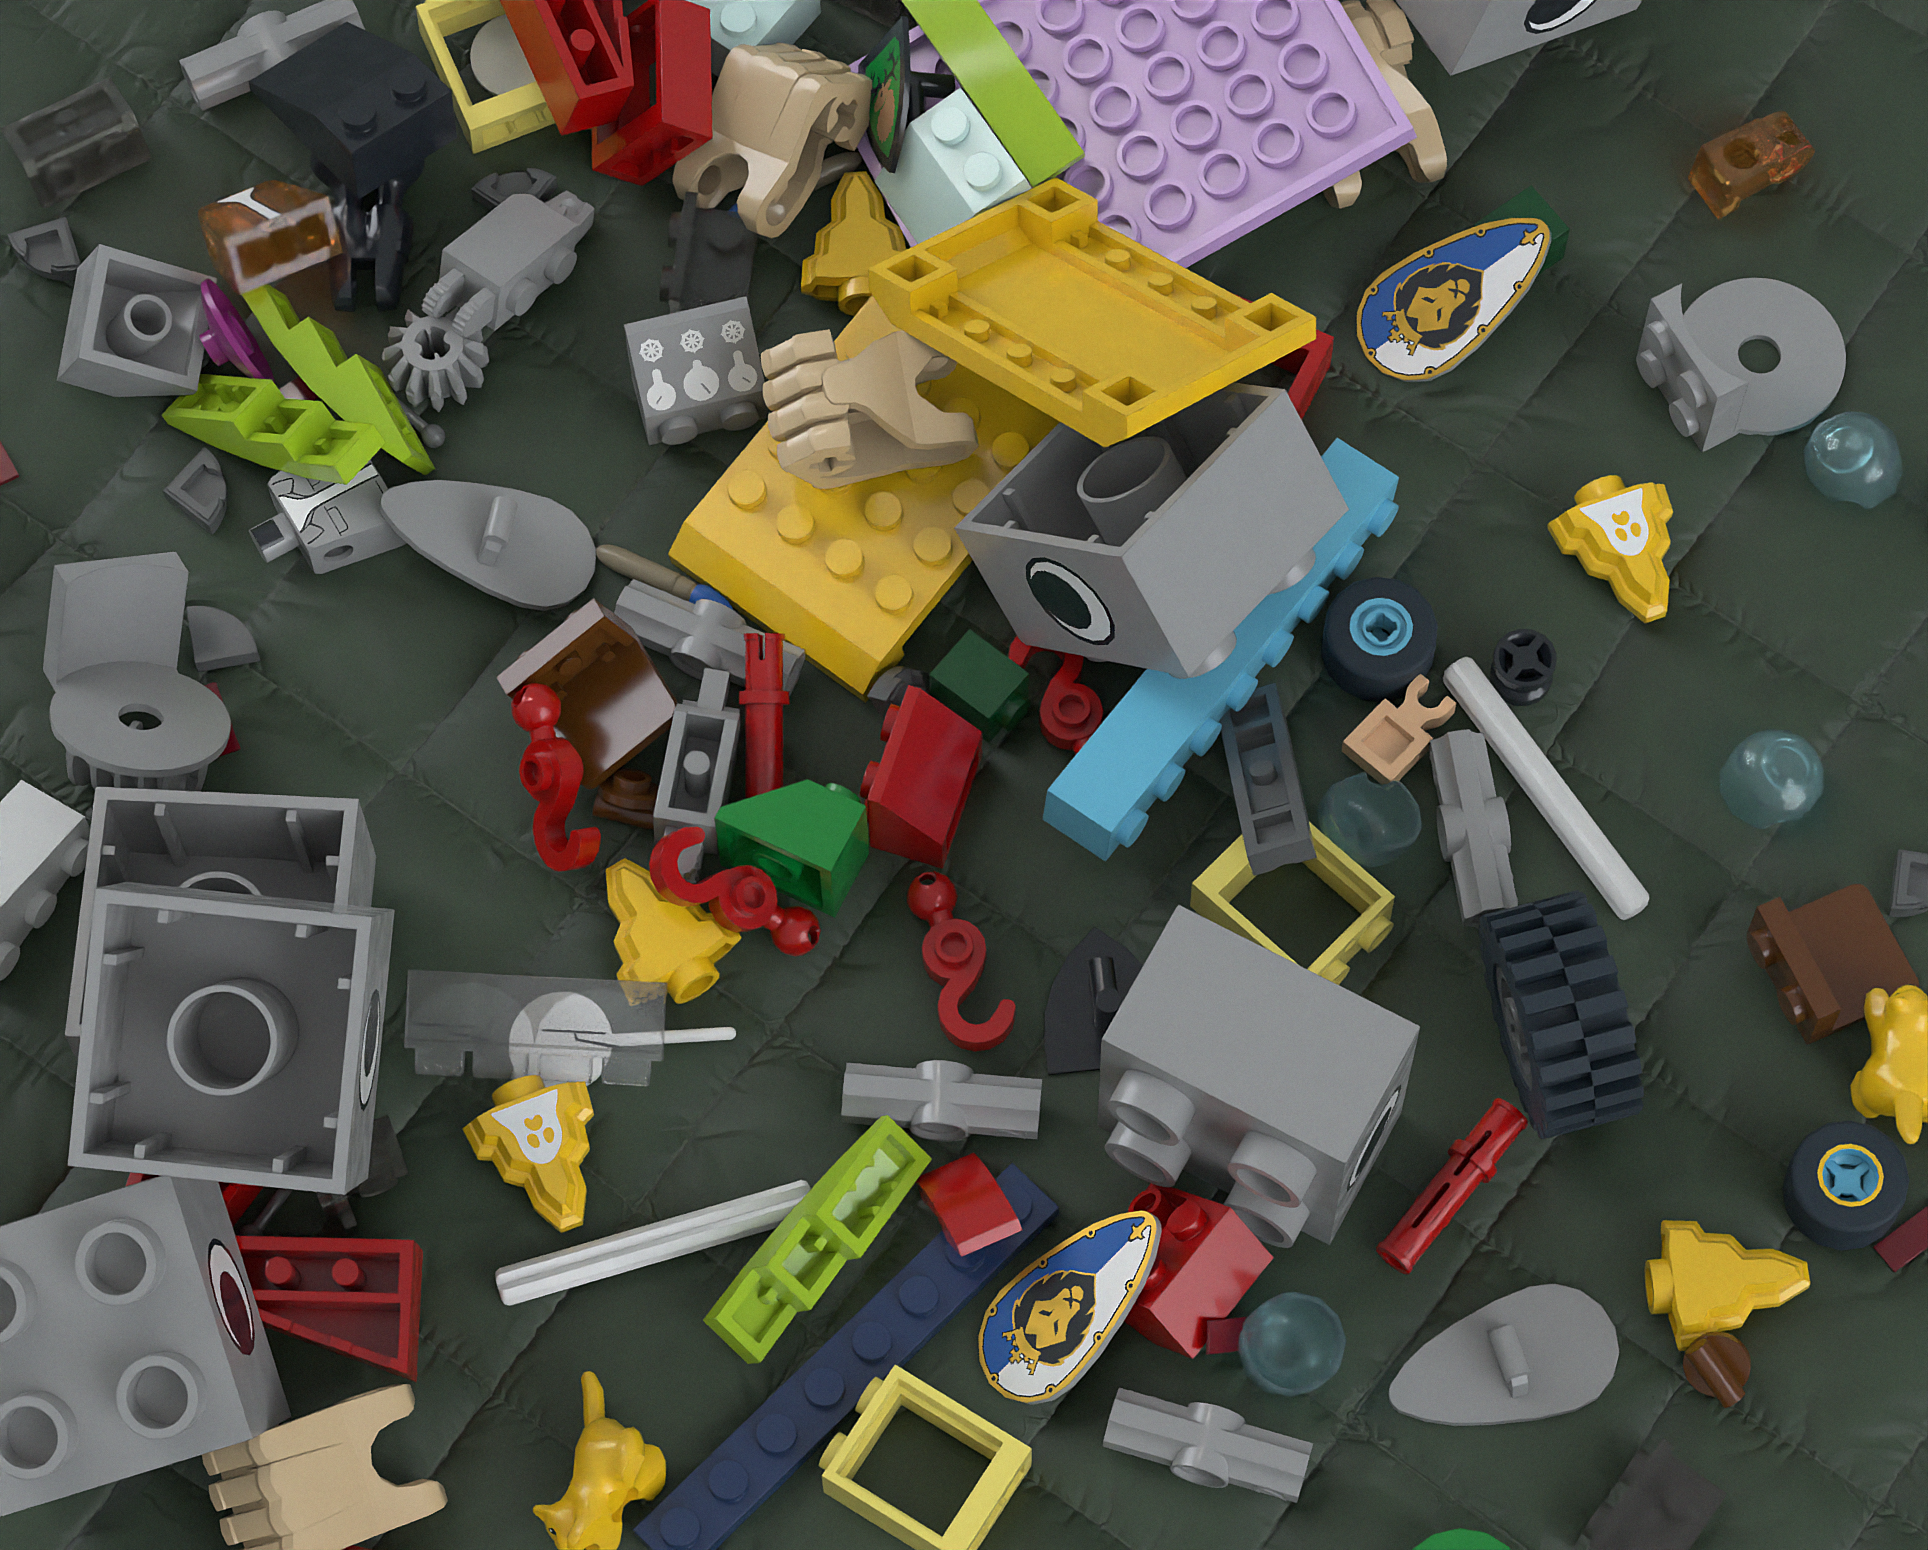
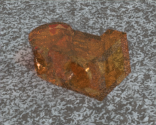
[1688,111,1815,220]

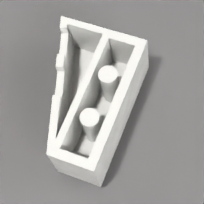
[0,780,90,981]

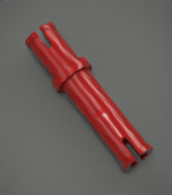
[739,633,789,799]
[1376,1098,1529,1275]

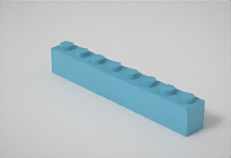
[1042,438,1399,862]

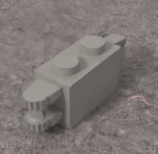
[421,190,595,339]
[653,668,740,884]

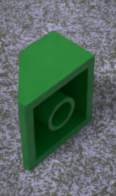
[714,779,869,918]

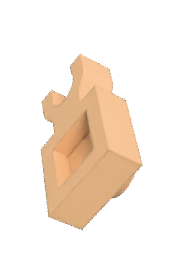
[1341,674,1456,791]

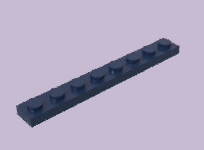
[633,1163,1059,1550]

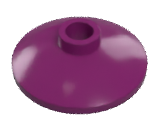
[199,278,275,383]

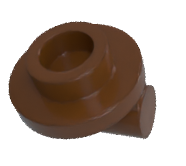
[592,768,659,831]
[1683,1331,1751,1408]

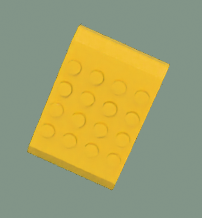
[868,177,1316,448]
[668,295,1060,703]

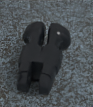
[310,152,425,312]

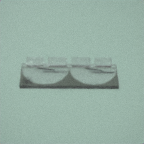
[404,970,667,1086]

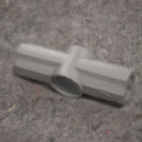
[179,0,365,111]
[614,579,805,696]
[1429,729,1518,929]
[841,1060,1042,1141]
[1103,1388,1313,1503]

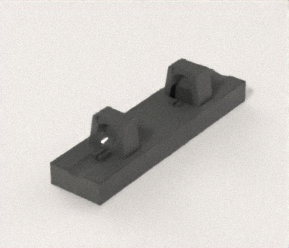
[1219,683,1317,876]

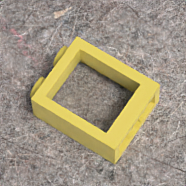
[416,0,555,154]
[1190,822,1395,985]
[819,1365,1032,1550]

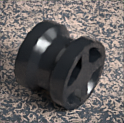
[1490,629,1557,706]

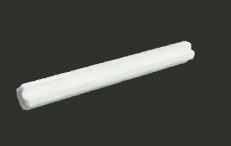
[1443,657,1649,920]
[495,1180,811,1306]

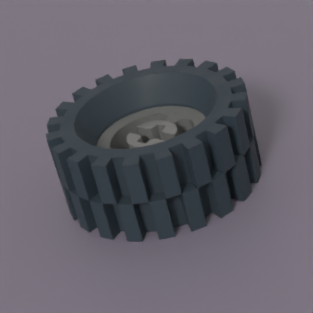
[1479,890,1644,1139]

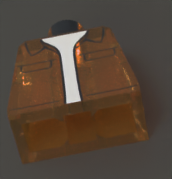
[198,180,343,295]

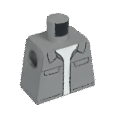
[249,460,407,574]

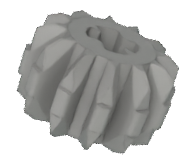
[382,307,489,412]

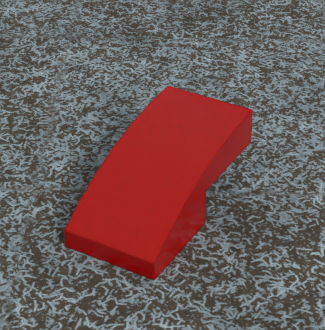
[916,1153,1022,1257]

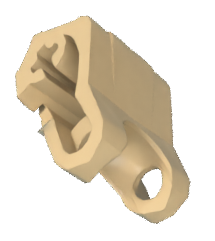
[1323,0,1447,208]
[672,42,872,238]
[761,329,979,489]
[202,1384,448,1550]

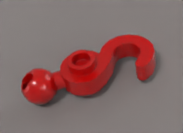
[1008,636,1103,755]
[511,683,601,871]
[649,827,821,956]
[906,871,1016,1052]

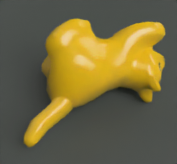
[1850,984,1928,1144]
[532,1371,666,1550]

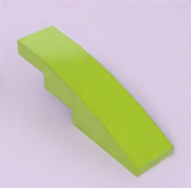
[901,0,1085,188]
[241,280,435,475]
[162,374,386,485]
[703,1115,932,1364]

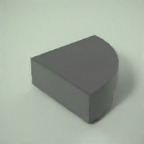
[471,168,558,211]
[7,217,81,281]
[163,447,228,535]
[186,606,260,672]
[868,666,930,720]
[1888,849,1928,917]

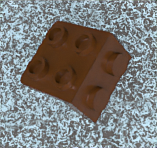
[497,598,677,789]
[1747,884,1919,1045]

